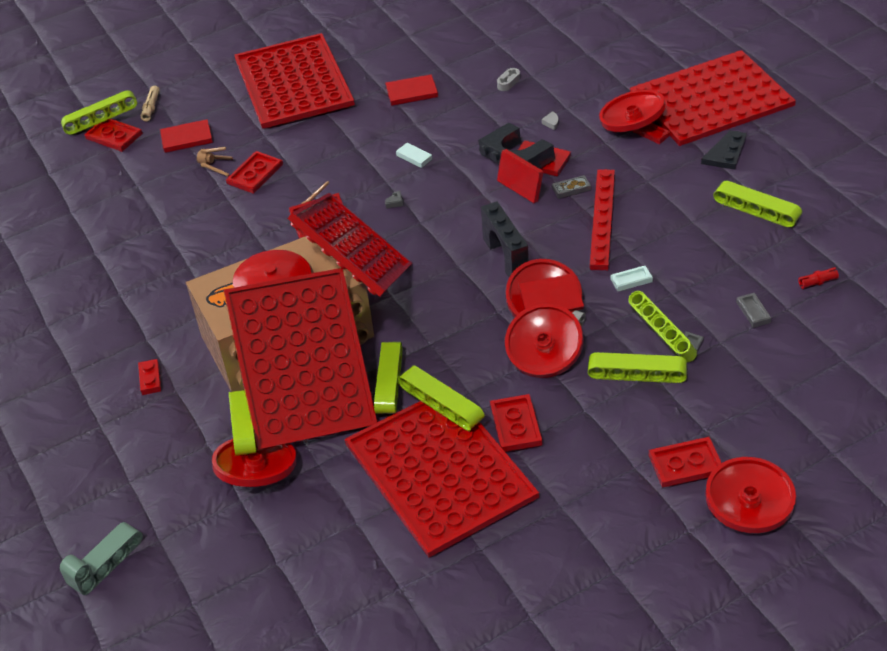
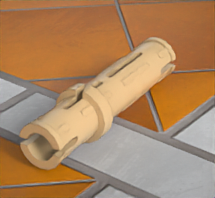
[140,86,160,121]

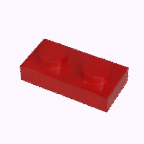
[138,359,161,395]

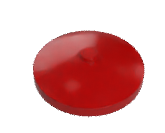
[599,90,666,132]
[233,250,311,287]
[506,259,582,317]
[505,303,584,378]
[212,439,296,487]
[705,457,796,533]

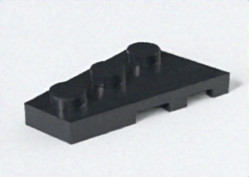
[701,130,747,170]

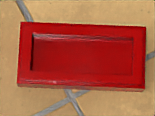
[633,123,670,145]

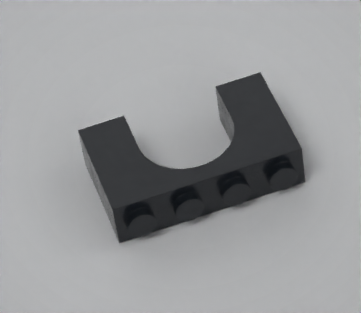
[478,122,555,169]
[481,201,529,277]

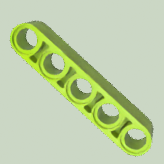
[61,90,137,135]
[713,181,802,227]
[628,291,697,362]
[374,342,402,414]
[588,352,687,383]
[398,366,485,431]
[228,390,256,456]

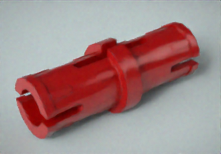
[798,267,839,289]

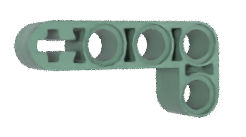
[60,522,143,595]

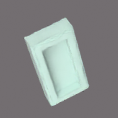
[396,143,432,168]
[611,266,653,292]

